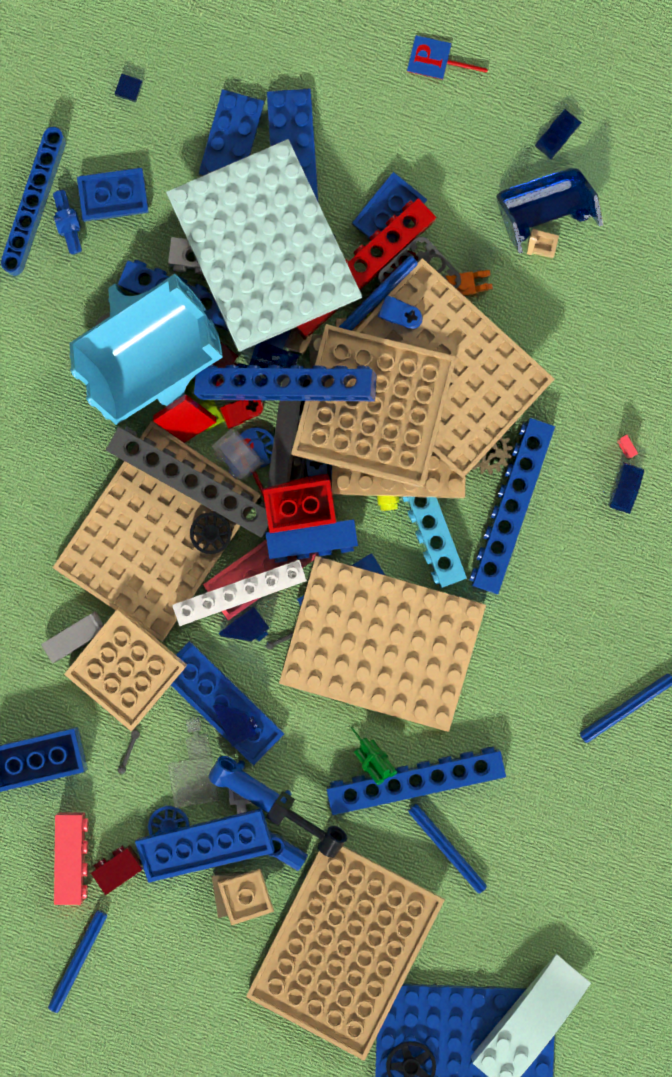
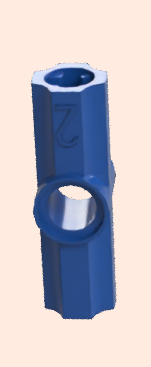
[268,830,308,871]

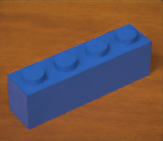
[266,519,358,563]

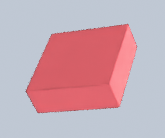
[617,435,638,459]

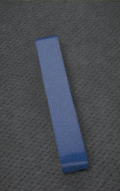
[1,127,66,276]

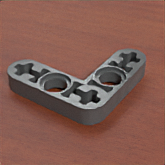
[378,237,461,288]

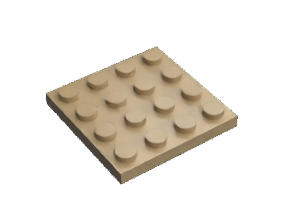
[64,607,187,732]

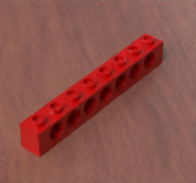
[294,198,437,340]

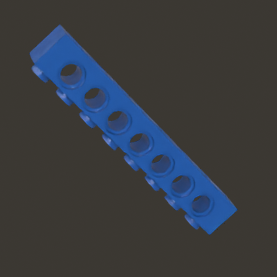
[118,259,292,353]
[194,365,377,402]
[469,418,555,594]
[326,746,506,815]

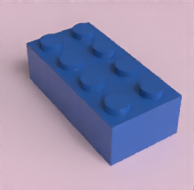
[0,726,88,792]

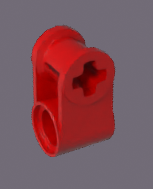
[220,400,264,429]

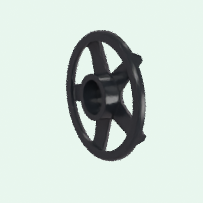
[386,1041,436,1077]

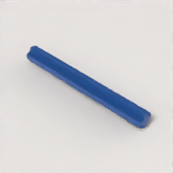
[339,256,418,331]
[580,673,672,743]
[408,804,487,894]
[48,910,107,1013]

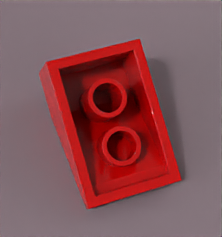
[263,474,336,533]

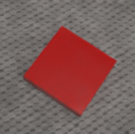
[153,394,216,443]

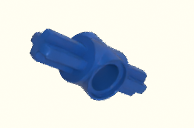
[53,190,82,254]

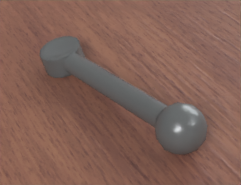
[266,633,293,650]
[117,730,140,774]

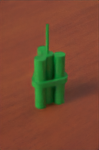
[351,727,397,785]

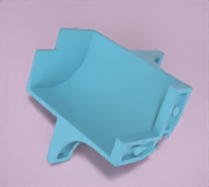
[69,274,223,425]

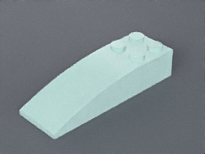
[471,954,591,1077]

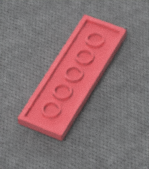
[203,539,319,621]

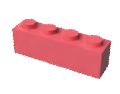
[54,812,89,905]

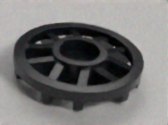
[190,513,232,554]

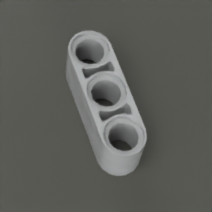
[41,612,104,664]

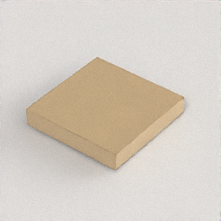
[218,868,274,926]

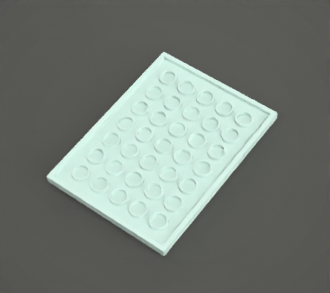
[166,139,362,352]

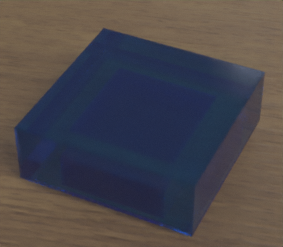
[115,73,143,103]

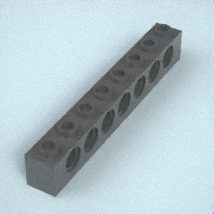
[106,426,269,538]

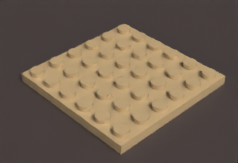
[291,324,457,488]

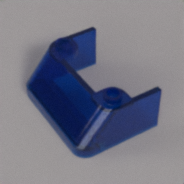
[496,168,603,254]

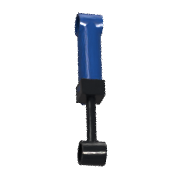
[208,756,347,858]

